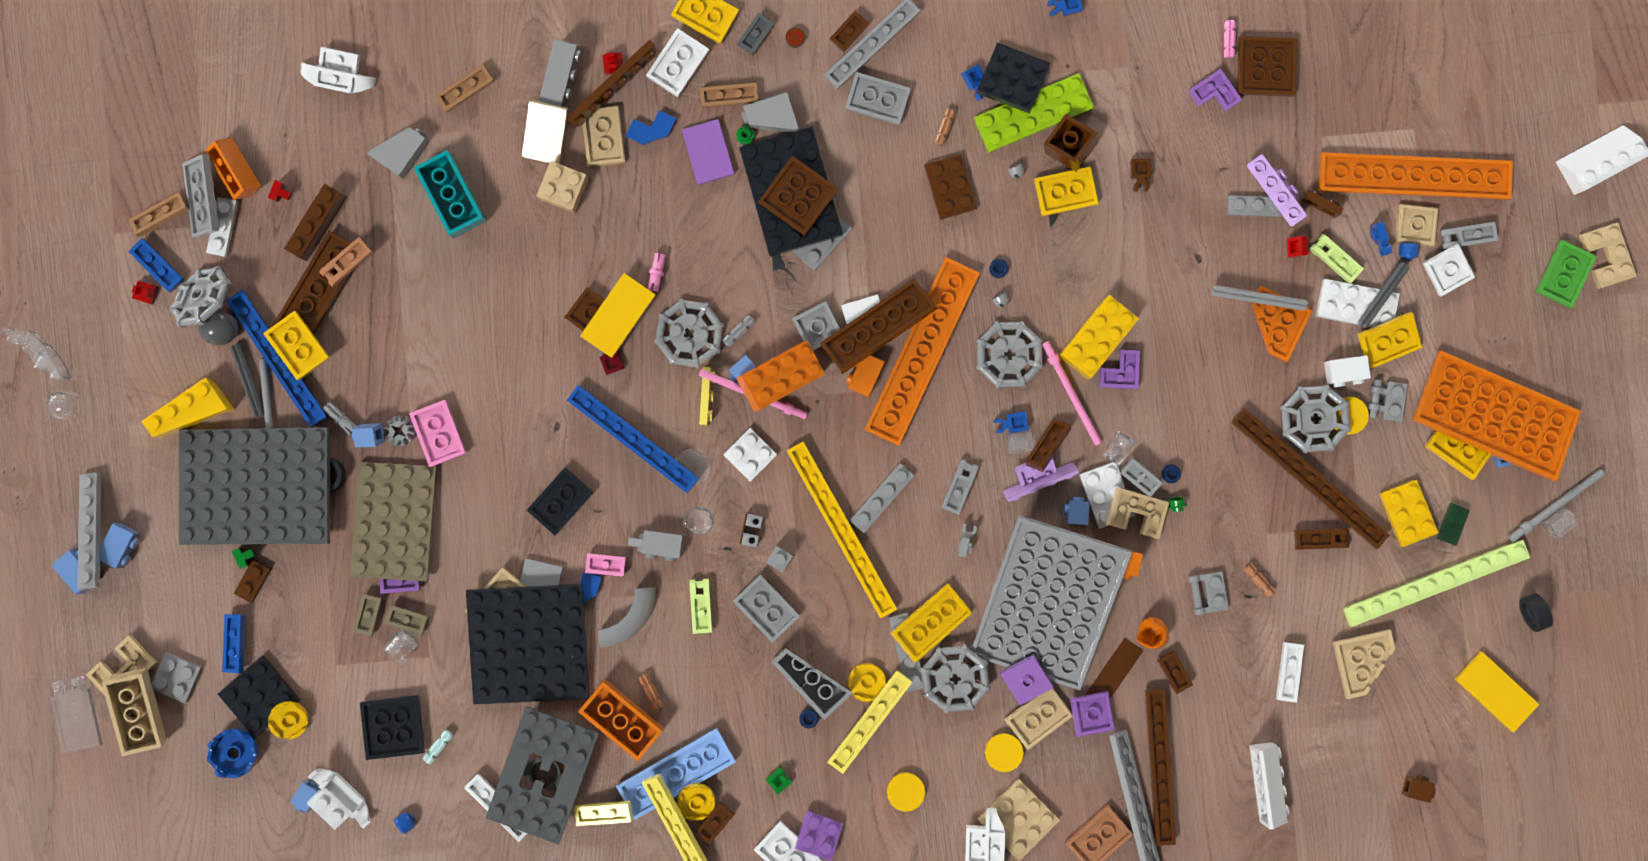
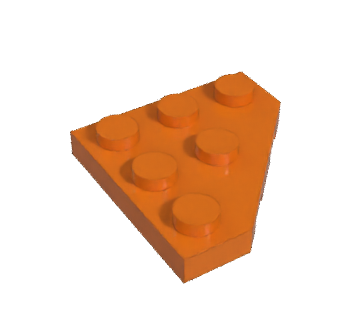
[1251,286,1312,363]

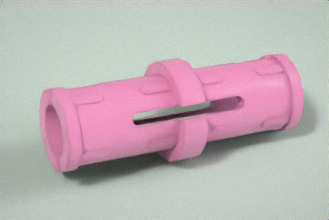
[647,253,667,293]

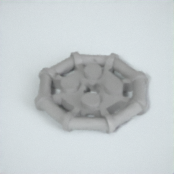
[169,266,232,328]
[654,298,725,369]
[976,321,1044,388]
[1280,384,1352,454]
[920,644,991,714]

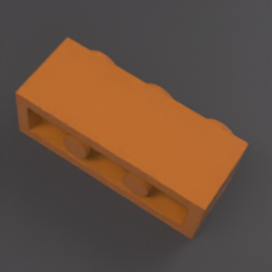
[205,138,261,200]

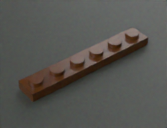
[566,40,657,129]

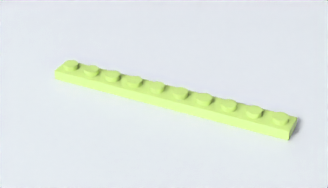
[1343,540,1530,627]

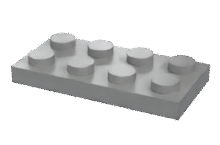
[182,154,219,238]

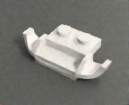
[300,47,376,93]
[307,768,370,830]
[965,808,1005,861]

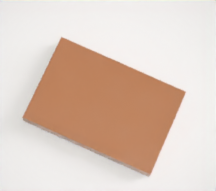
[1065,804,1134,861]

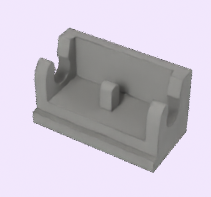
[1120,456,1163,497]

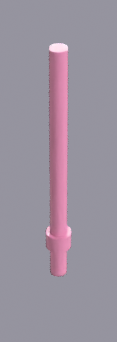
[1042,341,1102,446]
[699,369,807,419]

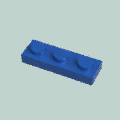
[128,238,185,293]
[222,614,246,673]

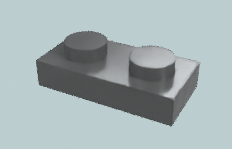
[737,13,774,56]

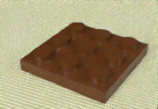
[1237,36,1297,97]
[758,156,839,236]

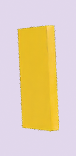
[580,273,656,358]
[890,583,972,663]
[1454,651,1539,733]

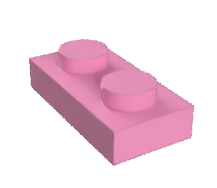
[585,553,626,577]

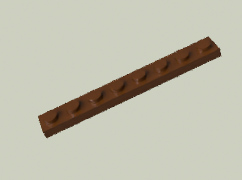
[1145,689,1176,846]

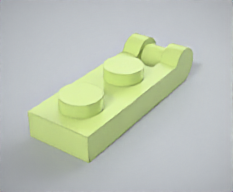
[1309,234,1364,284]
[690,578,712,634]

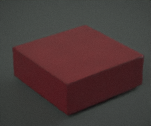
[599,351,625,375]

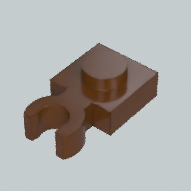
[1130,158,1151,192]

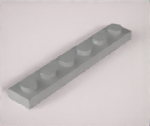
[824,0,921,90]
[77,473,101,590]

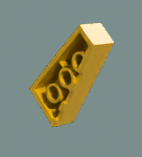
[141,377,234,438]

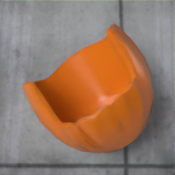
[1136,617,1169,649]

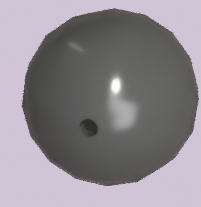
[198,309,238,346]

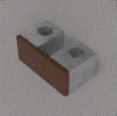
[739,513,763,547]

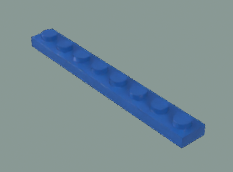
[226,290,328,428]
[567,385,699,493]

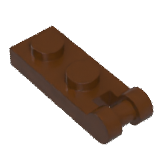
[1294,528,1349,550]

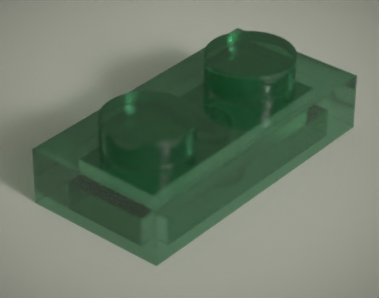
[1436,503,1470,546]

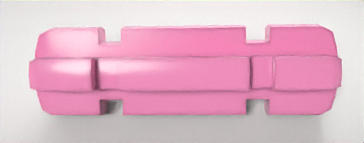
[1224,20,1236,58]

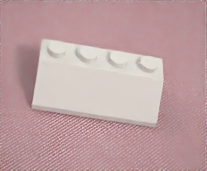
[1556,125,1648,195]
[1249,742,1289,829]

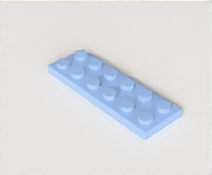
[616,728,736,820]

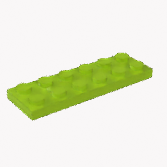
[974,73,1094,153]

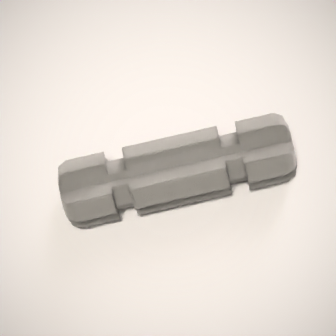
[723,316,755,347]

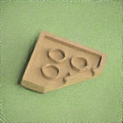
[1333,629,1395,699]

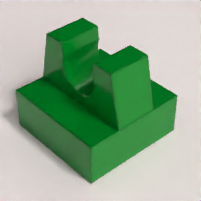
[231,548,256,569]
[765,766,793,795]

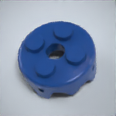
[207,728,259,778]

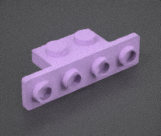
[1247,154,1307,226]
[1003,458,1079,502]

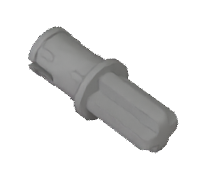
[324,402,357,436]

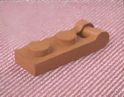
[319,237,373,287]

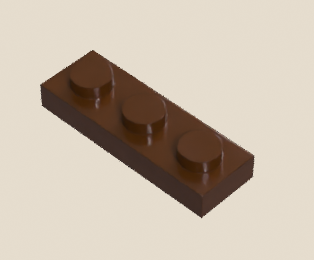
[1025,418,1071,472]

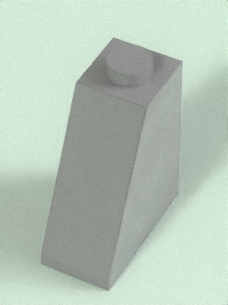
[741,92,799,133]
[367,127,429,179]

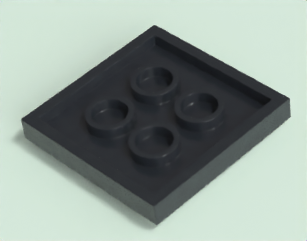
[976,43,1050,114]
[218,656,301,738]
[360,695,425,760]

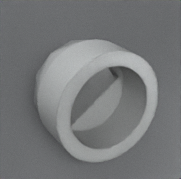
[1008,163,1024,179]
[992,292,1009,308]

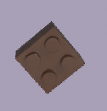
[1044,114,1098,172]

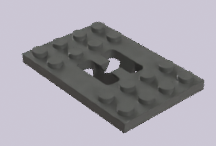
[485,706,600,845]

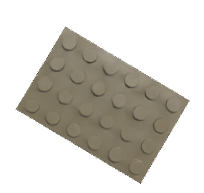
[350,462,437,582]

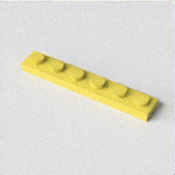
[827,670,912,774]
[642,774,707,861]

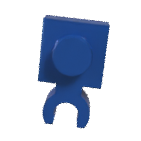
[1047,0,1083,16]
[961,64,984,101]
[1370,222,1392,257]
[993,411,1029,434]

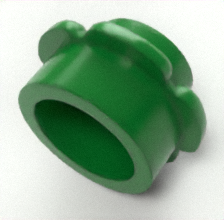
[736,126,755,145]
[1168,497,1187,512]

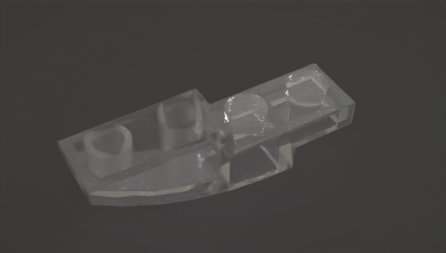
[1,326,71,382]

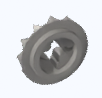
[384,416,415,446]

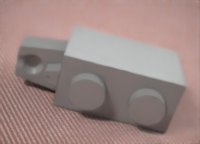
[628,530,684,562]

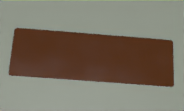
[1085,638,1143,699]

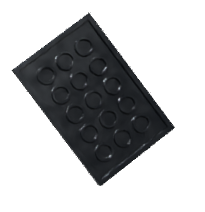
[739,126,843,257]

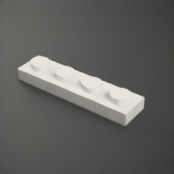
[464,773,527,842]

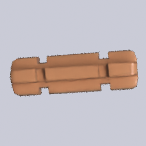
[934,108,956,146]
[1244,564,1276,597]
[639,673,664,710]

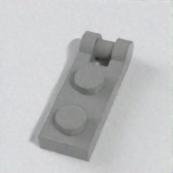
[1440,222,1498,250]
[941,458,979,515]

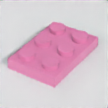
[409,400,467,467]

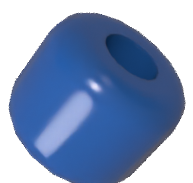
[1398,242,1419,261]
[394,812,416,834]

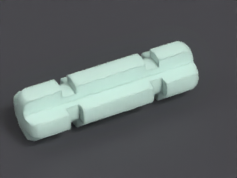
[423,730,453,764]

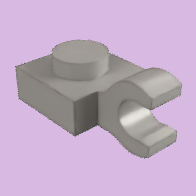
[957,524,977,557]

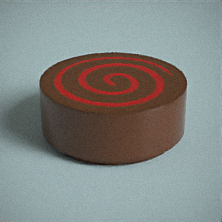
[786,27,805,48]

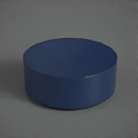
[989,259,1008,279]
[799,708,819,729]

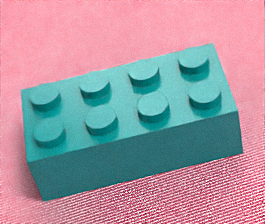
[413,150,487,239]

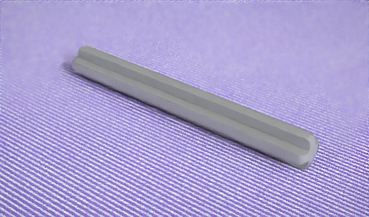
[1212,285,1308,311]

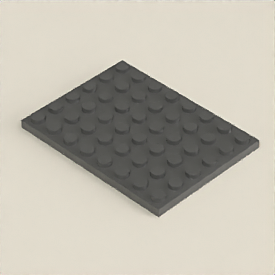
[179,428,330,545]

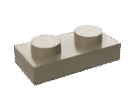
[353,593,383,636]
[385,605,429,635]

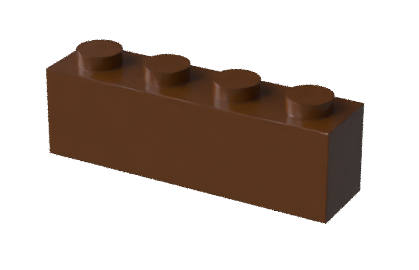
[284,183,347,261]

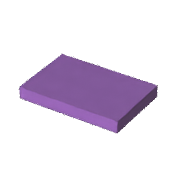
[682,119,734,185]

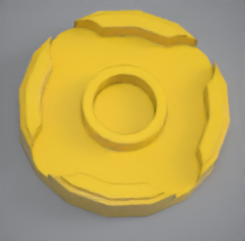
[1332,396,1369,435]
[848,663,886,702]
[268,701,308,739]
[985,733,1024,772]
[887,772,925,812]
[677,783,716,821]

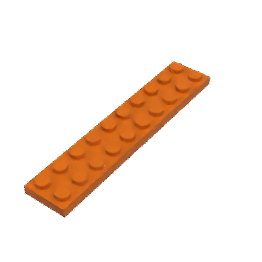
[1319,152,1513,200]
[864,257,980,446]

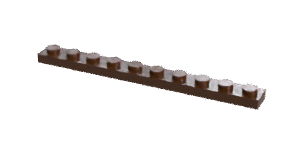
[1231,408,1390,549]

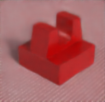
[602,52,623,75]
[268,180,291,202]
[1287,236,1310,258]
[132,280,158,305]

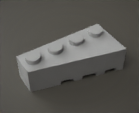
[538,39,584,108]
[770,648,852,720]

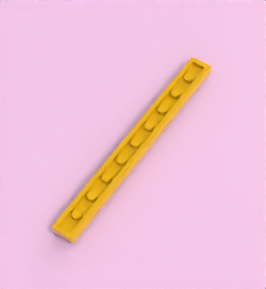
[787,442,897,619]

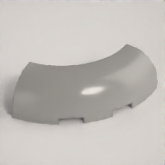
[598,587,656,648]

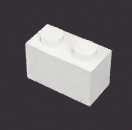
[1324,356,1371,387]

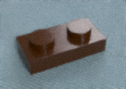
[830,10,869,53]
[1301,190,1344,218]
[233,559,271,603]
[1157,651,1193,694]
[695,802,735,845]

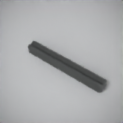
[1358,262,1410,328]
[230,344,264,417]

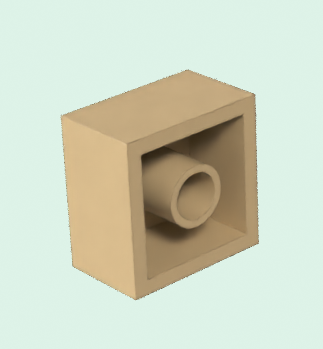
[537,161,589,214]

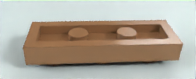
[435,64,495,113]
[700,82,758,108]
[128,192,189,237]

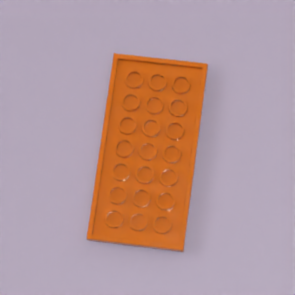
[1412,350,1581,482]

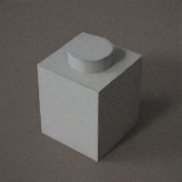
[766,545,793,572]

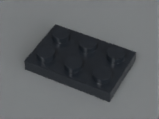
[526,467,594,536]

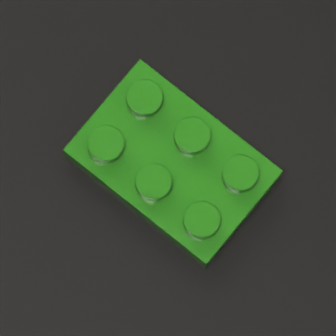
[1535,240,1597,309]

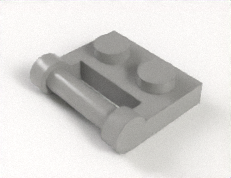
[1188,571,1229,615]

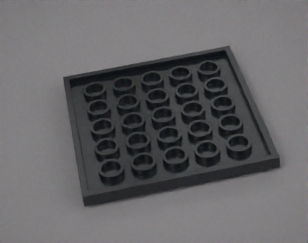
[466,584,590,705]

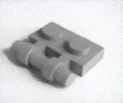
[1368,380,1407,422]

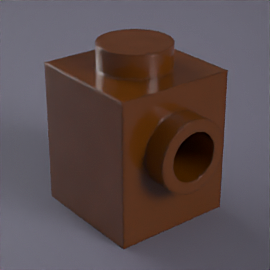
[1402,775,1436,803]

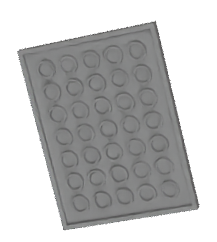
[971,515,1132,690]

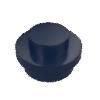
[1161,464,1181,483]

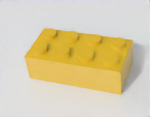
[1059,295,1139,380]

